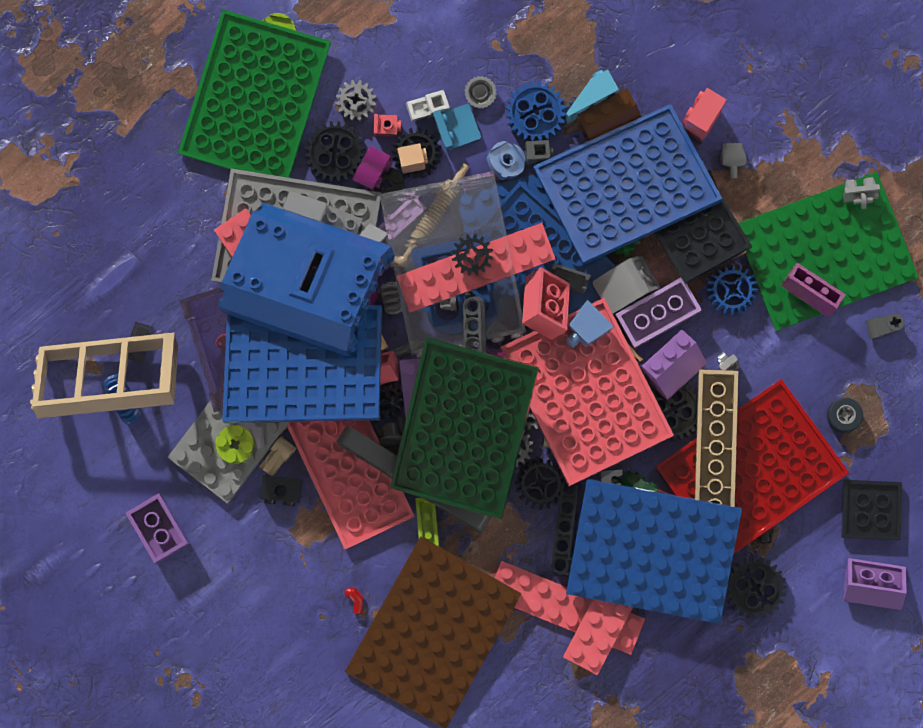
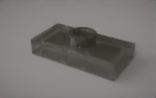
[128,321,154,364]

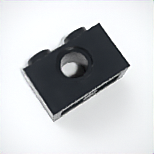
[260,475,302,506]

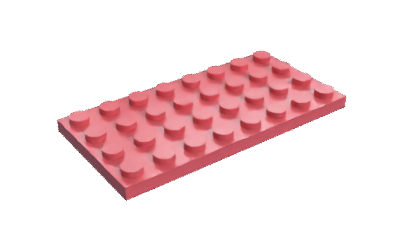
[287,420,415,550]

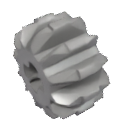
[381,282,404,314]

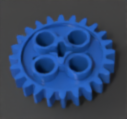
[505,81,567,141]

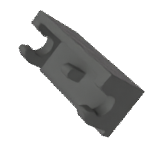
[551,263,590,294]
[599,470,623,485]

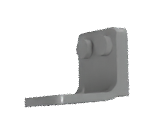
[593,256,660,314]

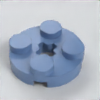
[486,141,526,180]

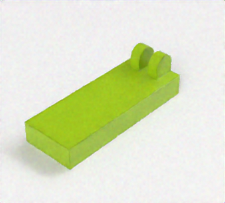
[415,498,439,546]

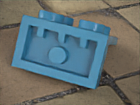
[433,104,481,152]

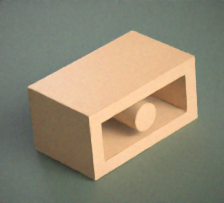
[398,144,428,174]

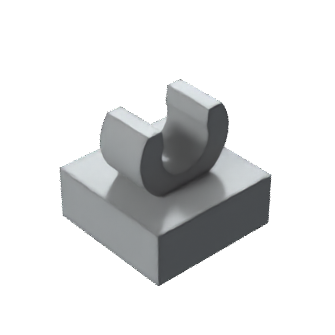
[718,352,741,371]

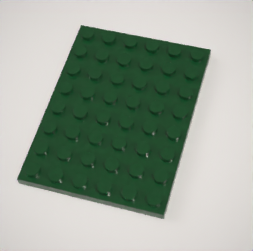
[390,337,539,519]

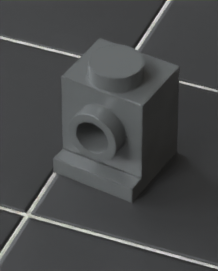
[524,140,553,166]

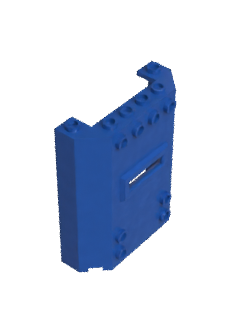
[218,203,395,357]

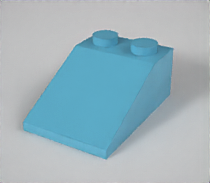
[565,70,619,124]

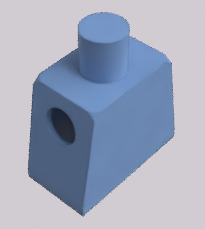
[565,300,614,348]

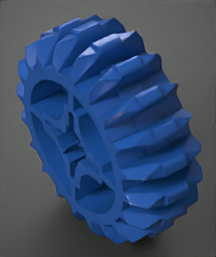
[706,264,758,316]
[103,373,141,425]

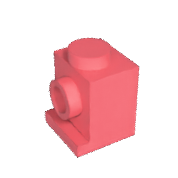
[374,114,401,137]

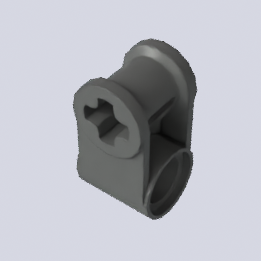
[865,314,904,339]

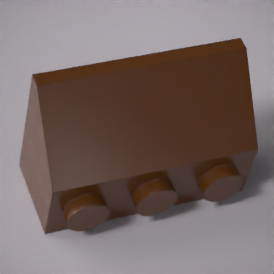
[576,88,641,141]

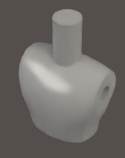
[720,143,746,178]

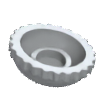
[464,76,497,108]

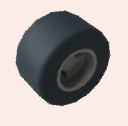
[827,398,863,433]

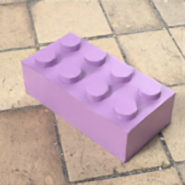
[615,278,702,349]

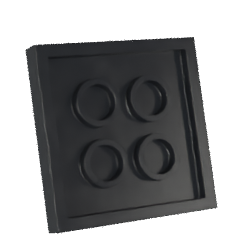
[841,480,902,540]

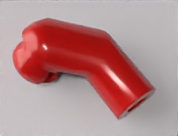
[344,587,364,614]

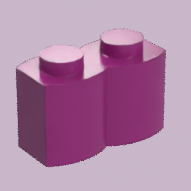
[353,146,393,191]

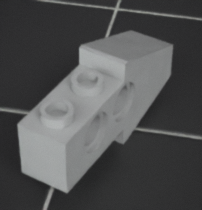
[282,191,363,234]

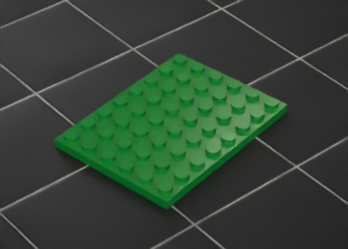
[178,9,331,178]
[739,172,919,332]

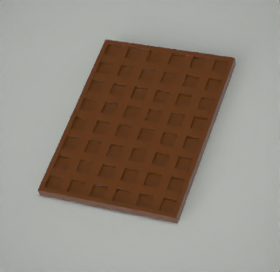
[345,536,522,728]

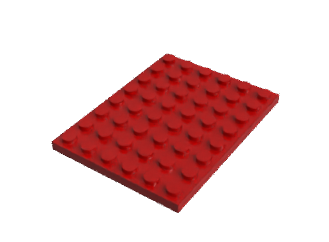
[656,379,850,554]

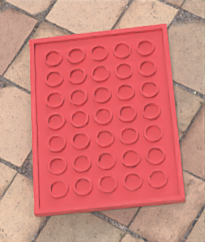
[500,298,674,487]

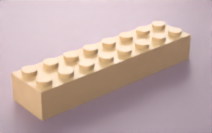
[695,370,738,506]

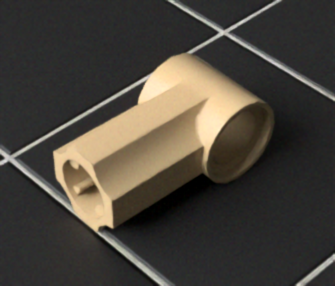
[259,436,296,476]

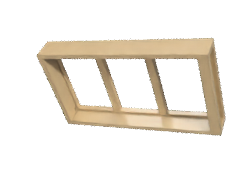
[30,332,179,418]

